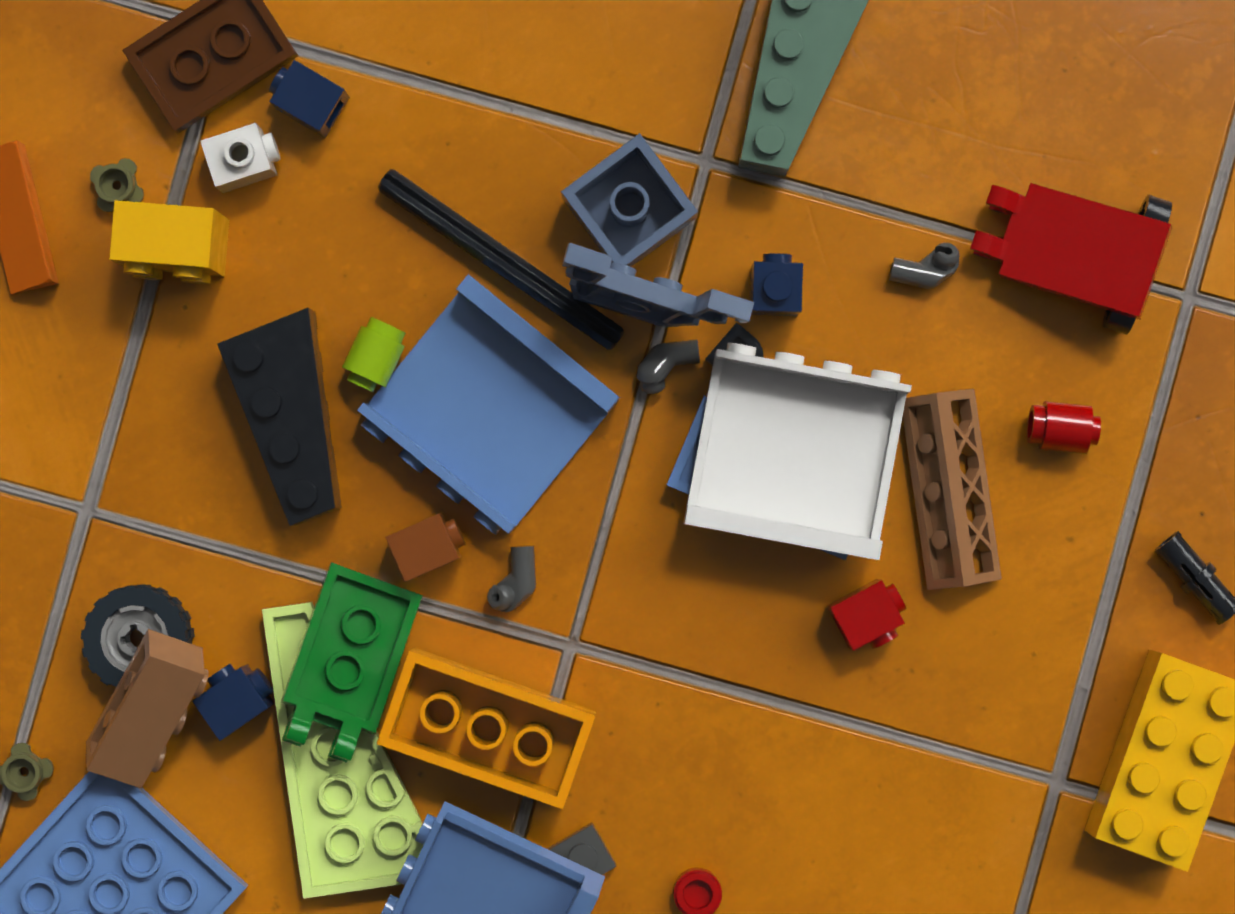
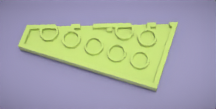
[262,602,423,899]

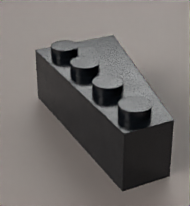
[217,308,342,526]

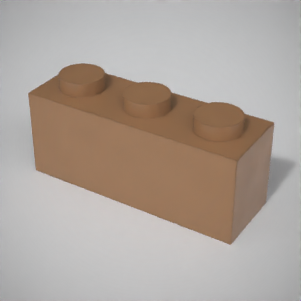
[86,629,209,788]

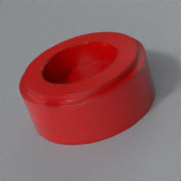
[673,868,722,914]

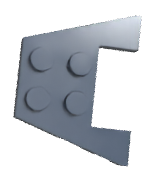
[563,243,754,327]

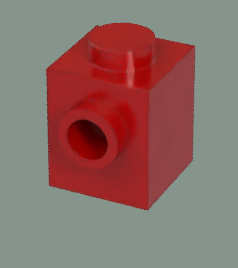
[826,579,907,651]

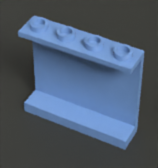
[357,274,620,535]

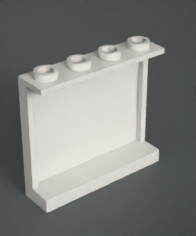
[683,343,912,560]

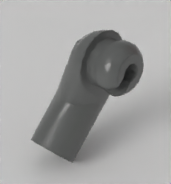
[889,242,960,289]

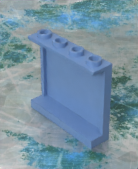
[381,801,605,914]

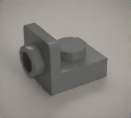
[547,822,616,875]

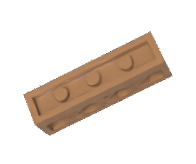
[903,389,1002,590]

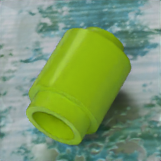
[342,317,406,392]

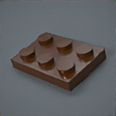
[122,0,299,134]

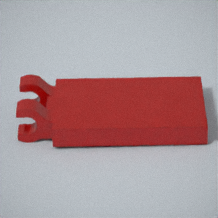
[970,183,1172,320]

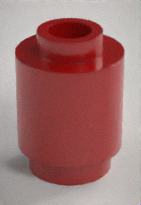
[1027,401,1101,454]

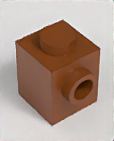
[385,513,466,582]

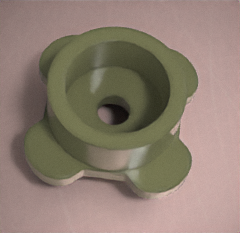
[90,158,144,212]
[0,743,54,801]

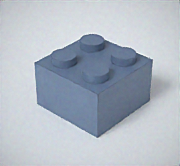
[561,133,698,267]

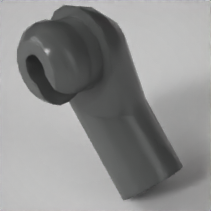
[636,340,700,394]
[487,546,536,612]

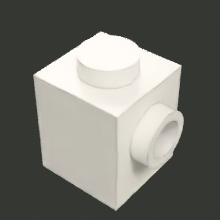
[200,123,281,193]

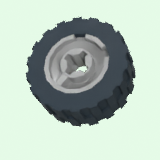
[81,584,195,687]

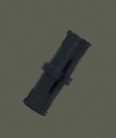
[1155,531,1235,625]

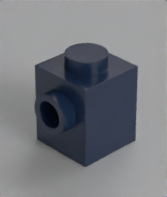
[750,253,803,317]
[192,663,275,741]

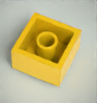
[109,200,229,284]

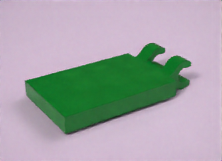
[281,562,423,763]

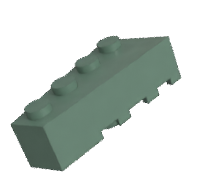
[738,0,869,177]

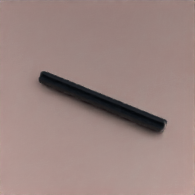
[378,169,624,350]

